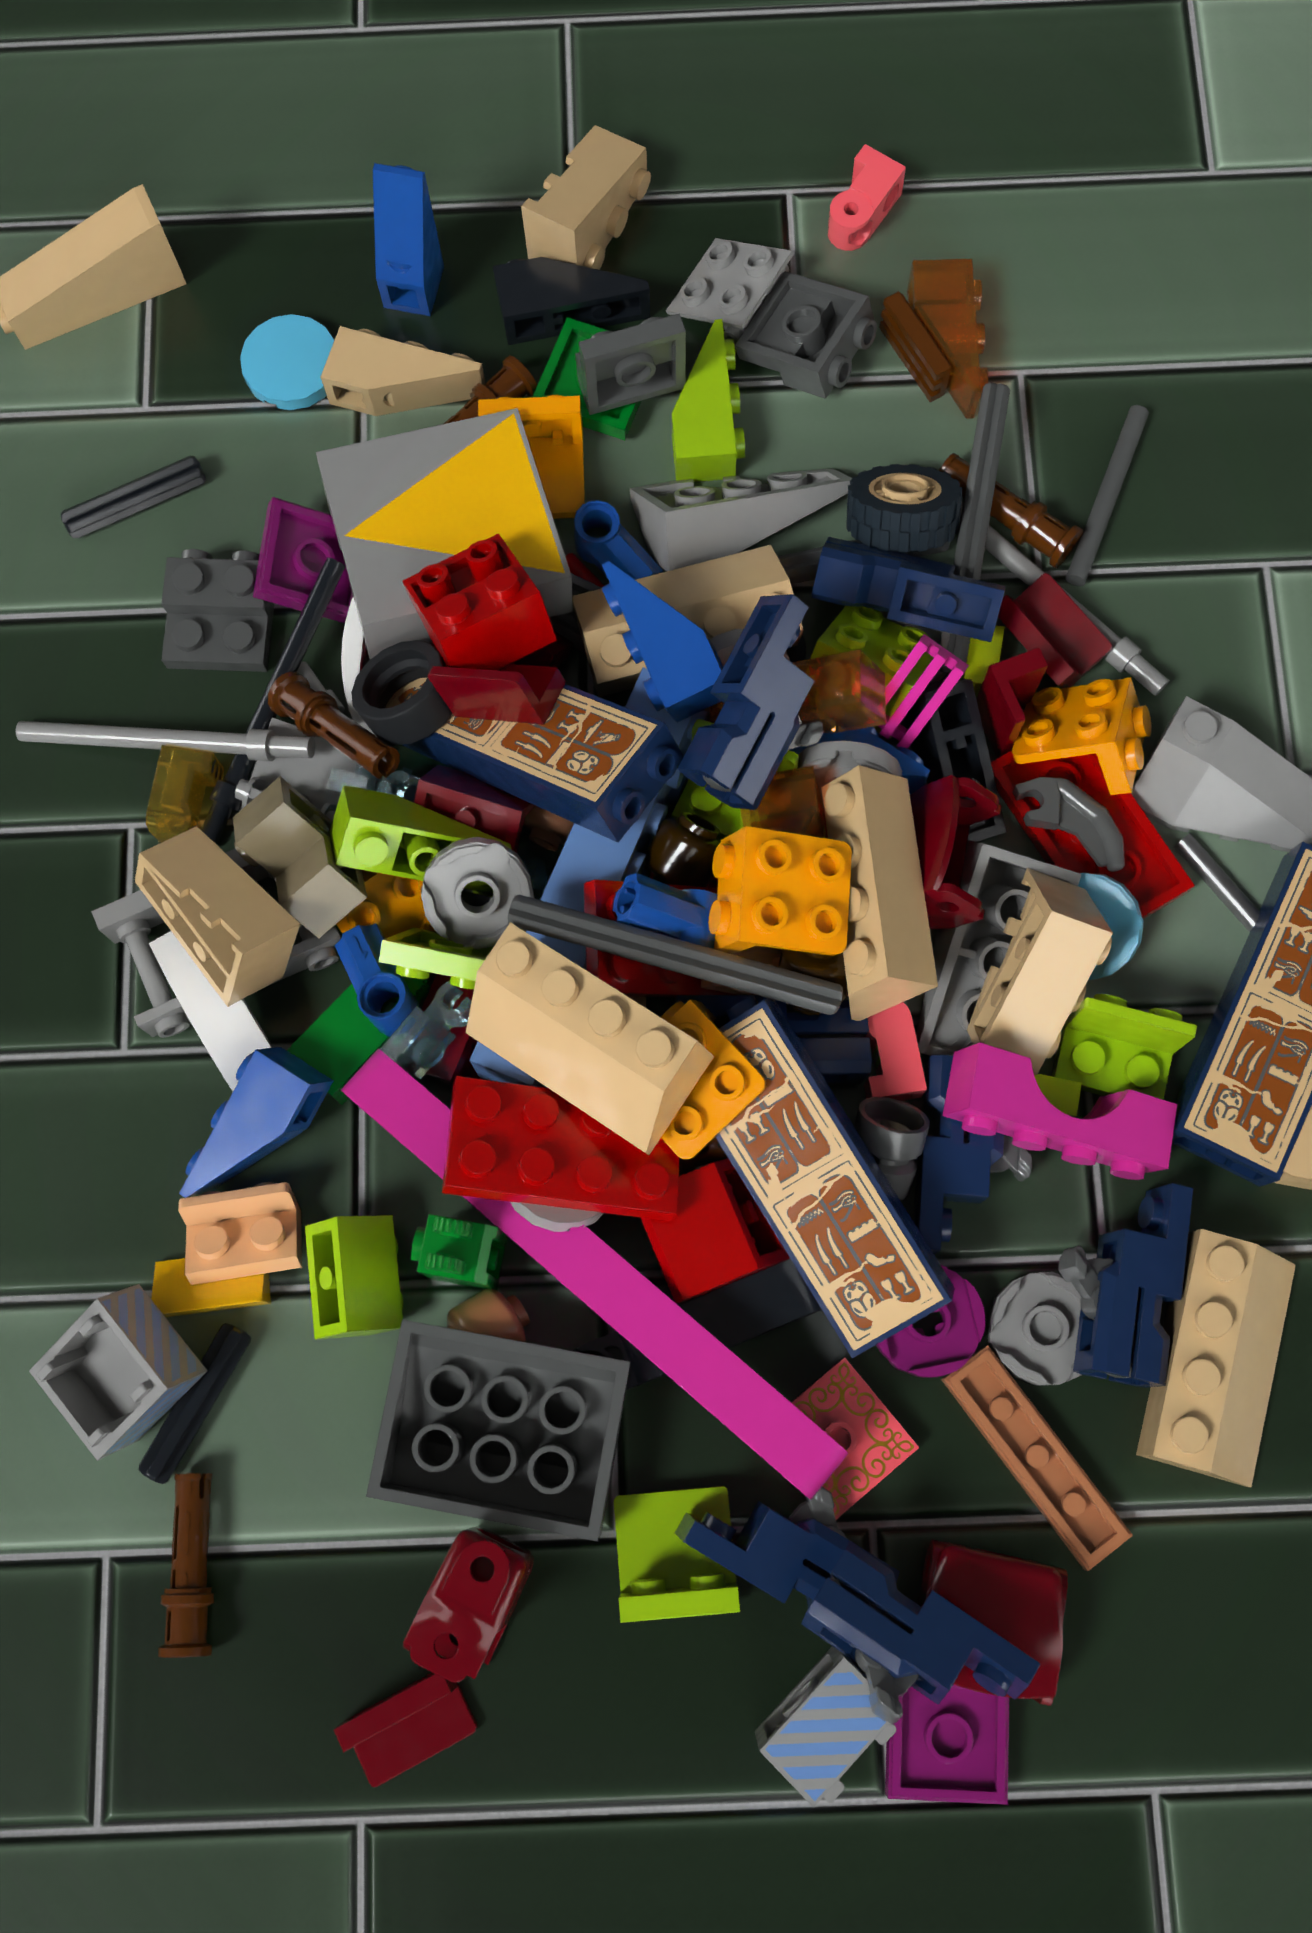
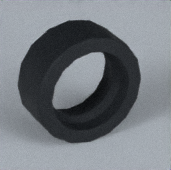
[351,640,452,745]

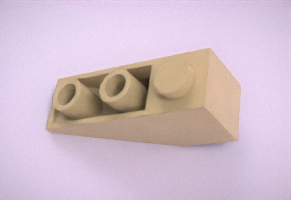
[320,326,485,416]

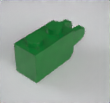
[287,976,431,1105]
[411,1214,508,1290]

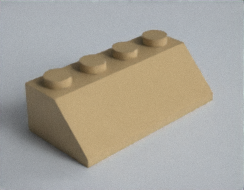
[572,545,804,697]
[821,765,938,1021]
[466,922,714,1155]
[1136,1229,1296,1487]

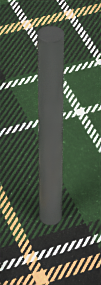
[1066,405,1149,586]

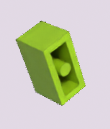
[305,1215,403,1339]

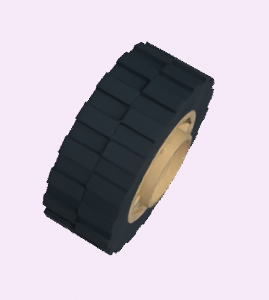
[846,464,962,552]

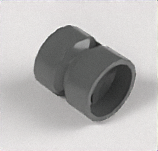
[854,1097,930,1200]

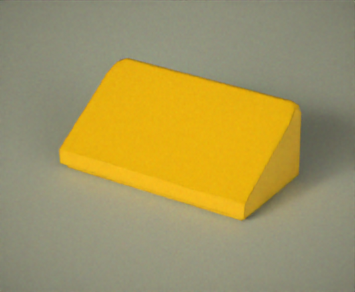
[151,1258,271,1317]

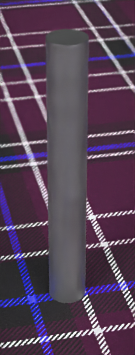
[1174,833,1260,932]

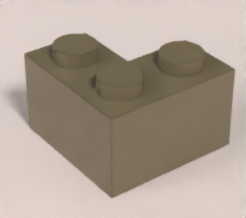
[233,776,367,938]

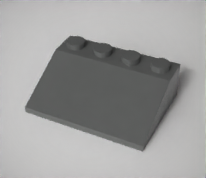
[366,1319,631,1541]

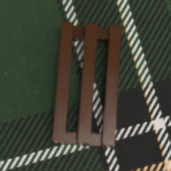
[879,291,952,402]

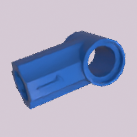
[574,500,663,580]
[612,873,718,949]
[334,923,421,1037]

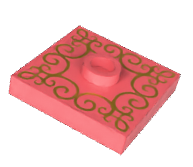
[791,1357,919,1520]

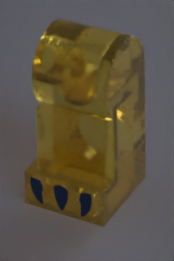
[146,745,224,843]

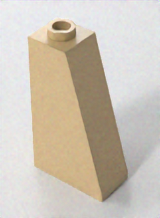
[0,184,187,350]

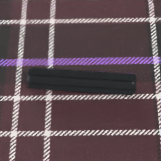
[61,455,206,539]
[138,1323,251,1484]

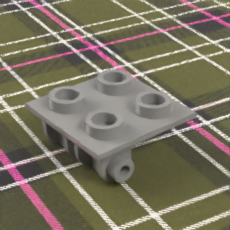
[666,238,794,346]
[235,717,364,821]

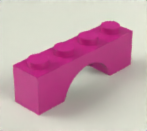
[942,1042,1177,1180]

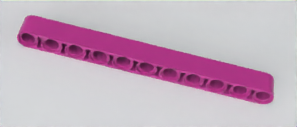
[341,1048,849,1500]

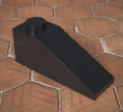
[493,257,650,346]
[904,679,1007,842]

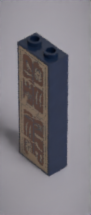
[385,644,684,842]
[1172,842,1312,1186]
[716,995,955,1358]

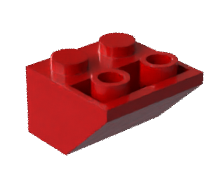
[402,533,557,670]
[641,1158,790,1304]

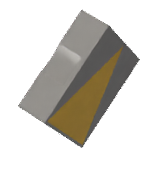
[316,408,573,659]

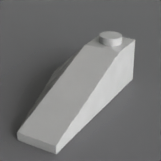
[630,468,852,571]
[1131,696,1312,852]
[916,840,1082,1056]

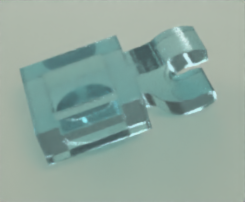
[327,764,420,798]
[381,981,472,1079]

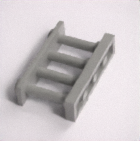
[91,849,342,1038]

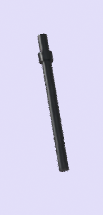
[201,557,345,844]

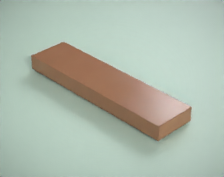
[941,1345,1133,1571]

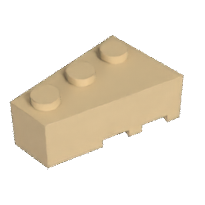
[521,125,651,270]
[135,826,300,1007]
[967,868,1113,1075]

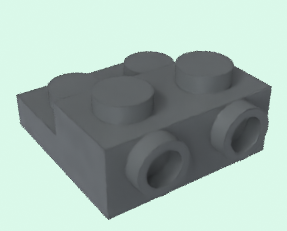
[735,271,877,399]
[575,313,686,415]
[161,549,275,672]

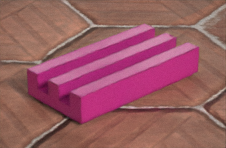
[863,634,969,749]

